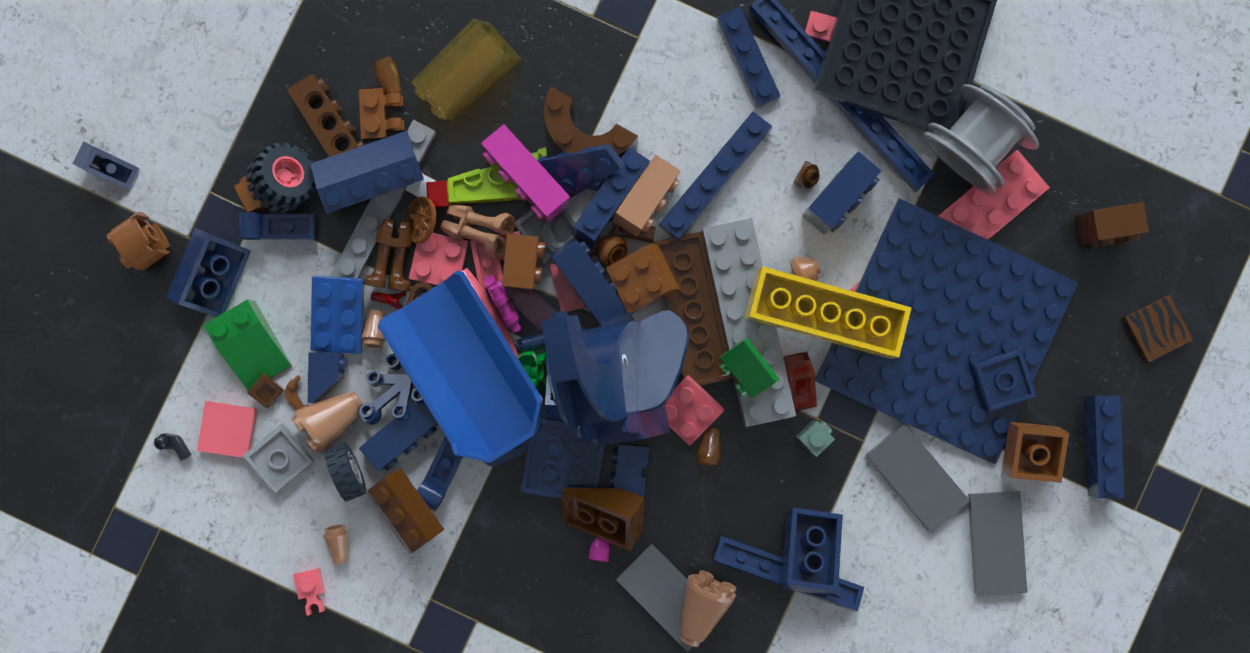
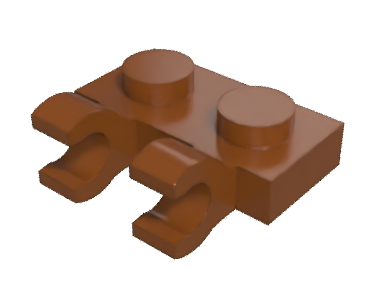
[359,88,405,141]

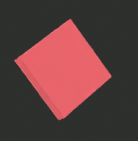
[197,401,257,458]

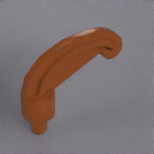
[285,375,309,410]

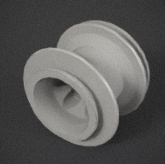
[922,84,1039,195]

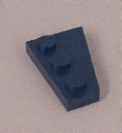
[537,144,624,198]

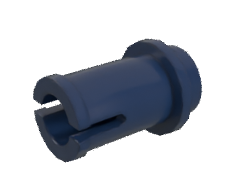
[516,332,545,354]

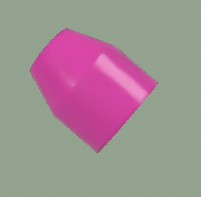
[588,537,610,562]

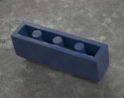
[571,147,650,248]
[550,238,635,327]
[1084,395,1124,499]
[359,397,438,472]

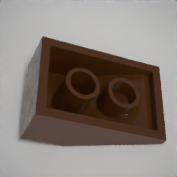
[562,488,645,552]

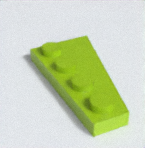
[448,147,547,205]

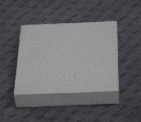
[242,423,315,494]

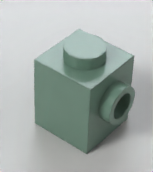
[795,420,835,457]

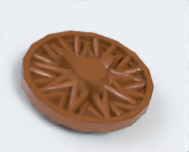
[405,196,436,243]

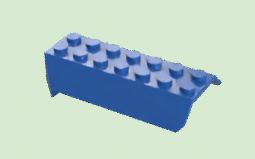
[378,270,543,463]

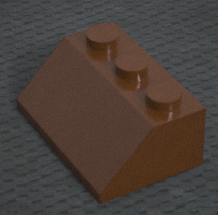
[366,468,445,555]

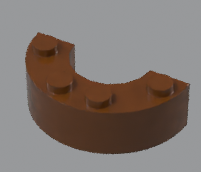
[544,87,638,159]

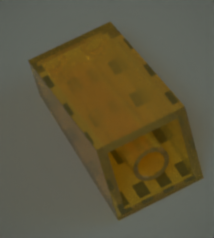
[411,19,522,120]

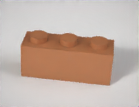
[613,154,681,237]

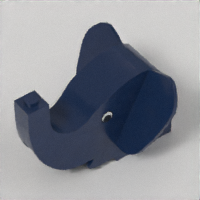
[541,310,689,447]

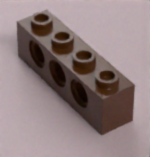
[287,74,364,157]

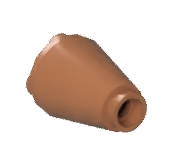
[291,391,363,454]
[680,571,736,647]

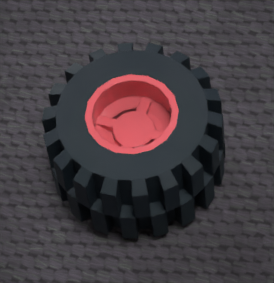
[246,143,316,213]

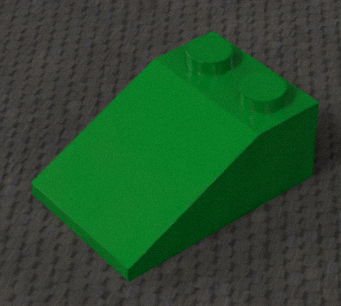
[203,300,292,391]

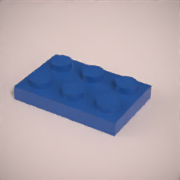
[310,275,364,354]

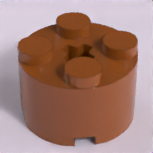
[107,212,170,271]

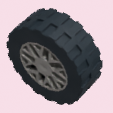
[325,442,367,502]

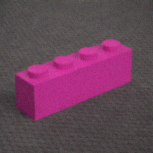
[481,125,571,223]

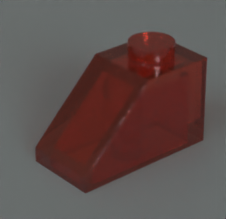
[783,351,817,411]

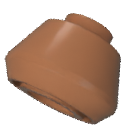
[790,257,821,281]

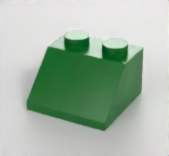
[719,338,780,399]

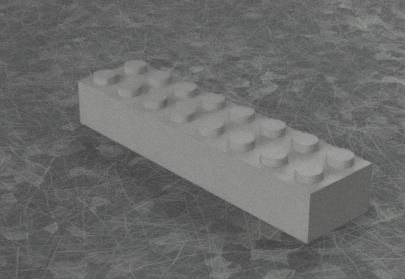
[702,218,796,427]

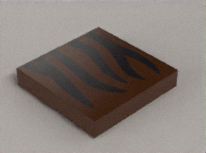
[1123,295,1193,362]

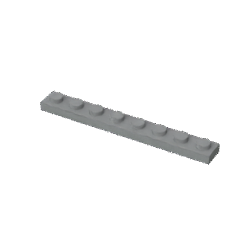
[330,120,436,279]

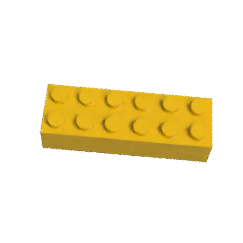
[744,266,911,359]

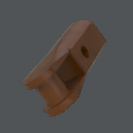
[609,219,656,243]

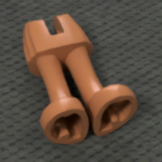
[440,205,515,259]

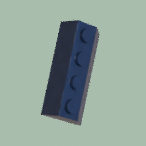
[310,131,424,214]

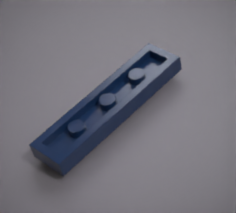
[717,7,781,108]

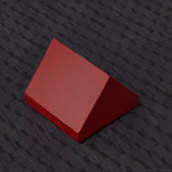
[426,181,450,207]

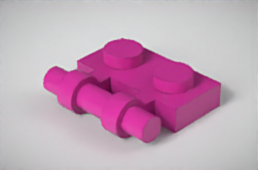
[484,275,521,333]

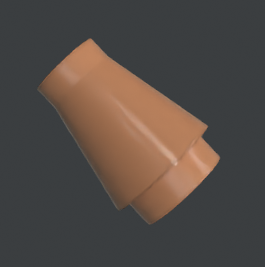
[361,310,386,348]
[323,525,348,564]

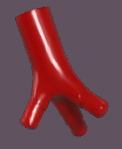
[371,291,407,310]

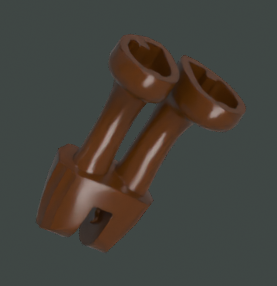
[363,218,411,292]

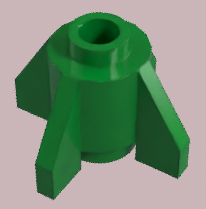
[517,352,547,391]

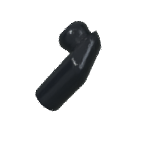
[154,433,192,461]

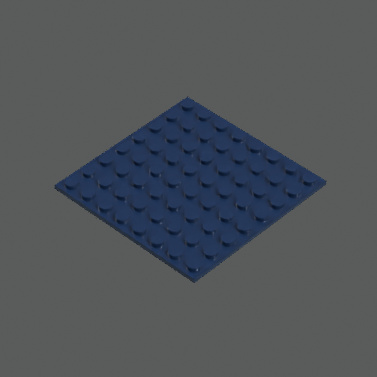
[814,198,1078,464]

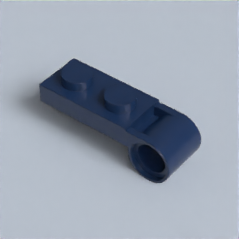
[239,212,316,240]
[417,436,464,511]

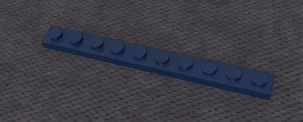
[748,0,935,192]

